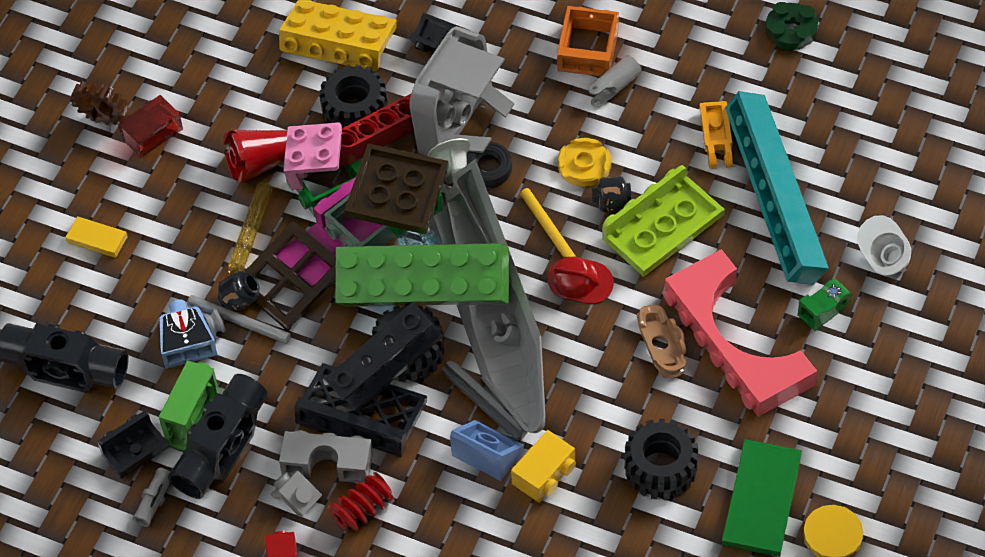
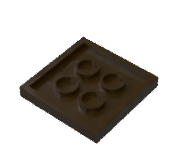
[344,143,449,235]

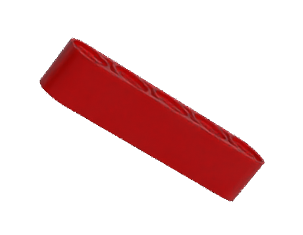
[339,94,414,165]

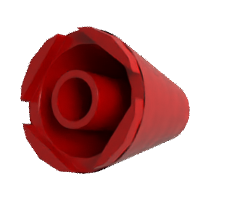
[223,130,288,184]

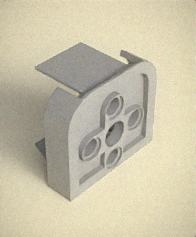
[410,26,514,156]

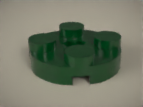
[765,2,818,50]

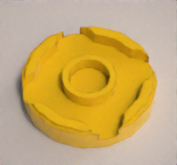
[558,138,611,187]
[803,505,863,557]

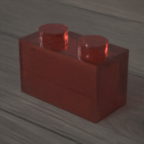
[118,95,183,158]

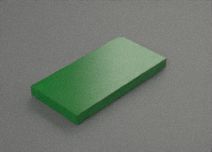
[722,439,802,557]

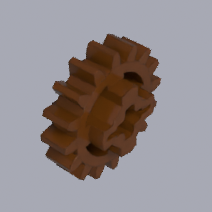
[70,81,129,125]

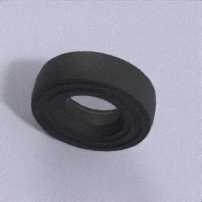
[466,142,513,188]

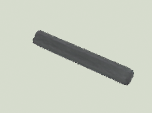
[442,361,528,441]

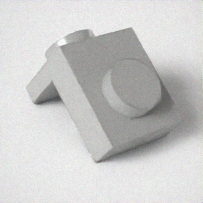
[271,470,322,517]

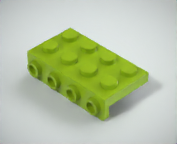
[602,165,725,277]

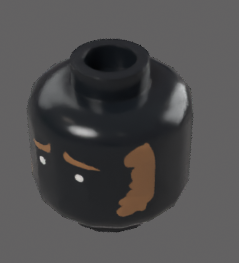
[592,176,631,213]
[218,271,260,312]

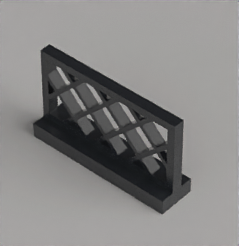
[295,363,427,457]

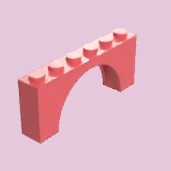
[663,249,817,417]

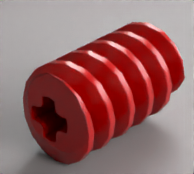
[328,472,395,531]

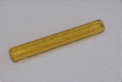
[228,182,272,274]

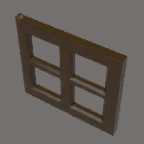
[244,221,336,330]

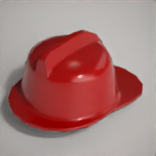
[548,256,614,304]

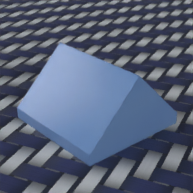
[450,420,524,481]

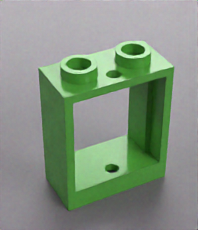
[159,360,220,451]

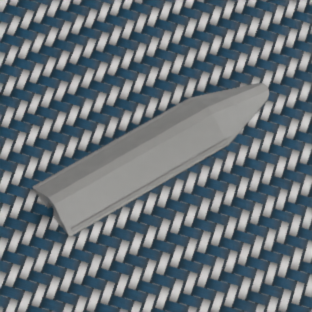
[429,159,545,434]

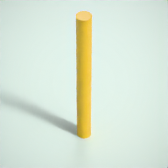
[520,188,575,258]

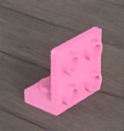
[284,123,342,190]

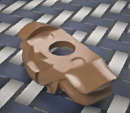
[637,305,686,379]

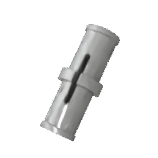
[132,468,170,527]

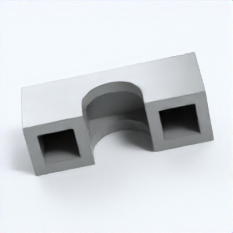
[279,430,373,483]

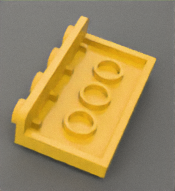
[279,0,397,71]

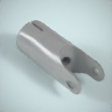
[589,55,642,107]

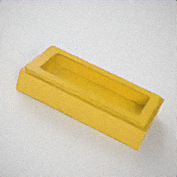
[65,216,128,258]

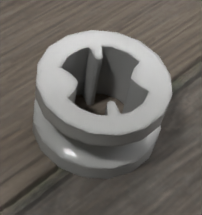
[203,309,226,337]

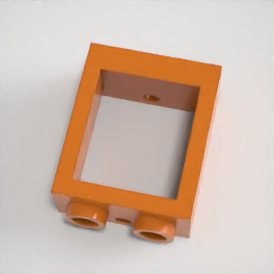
[557,6,619,76]

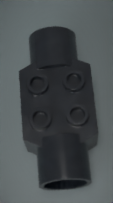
[0,323,129,393]
[168,374,268,499]

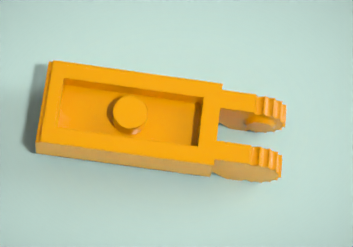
[699,101,733,169]

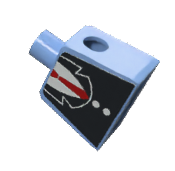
[160,300,218,369]

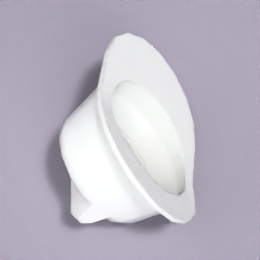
[427,138,470,185]
[857,215,911,276]

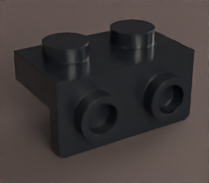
[407,12,469,53]
[98,411,169,479]

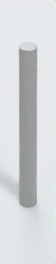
[187,295,291,344]

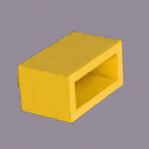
[511,430,576,503]

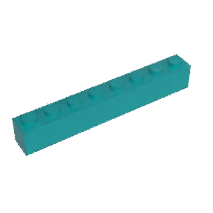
[725,91,829,284]

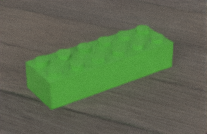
[335,243,509,307]

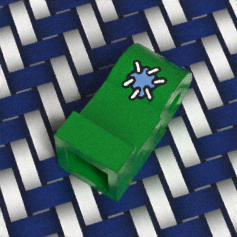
[797,279,853,331]

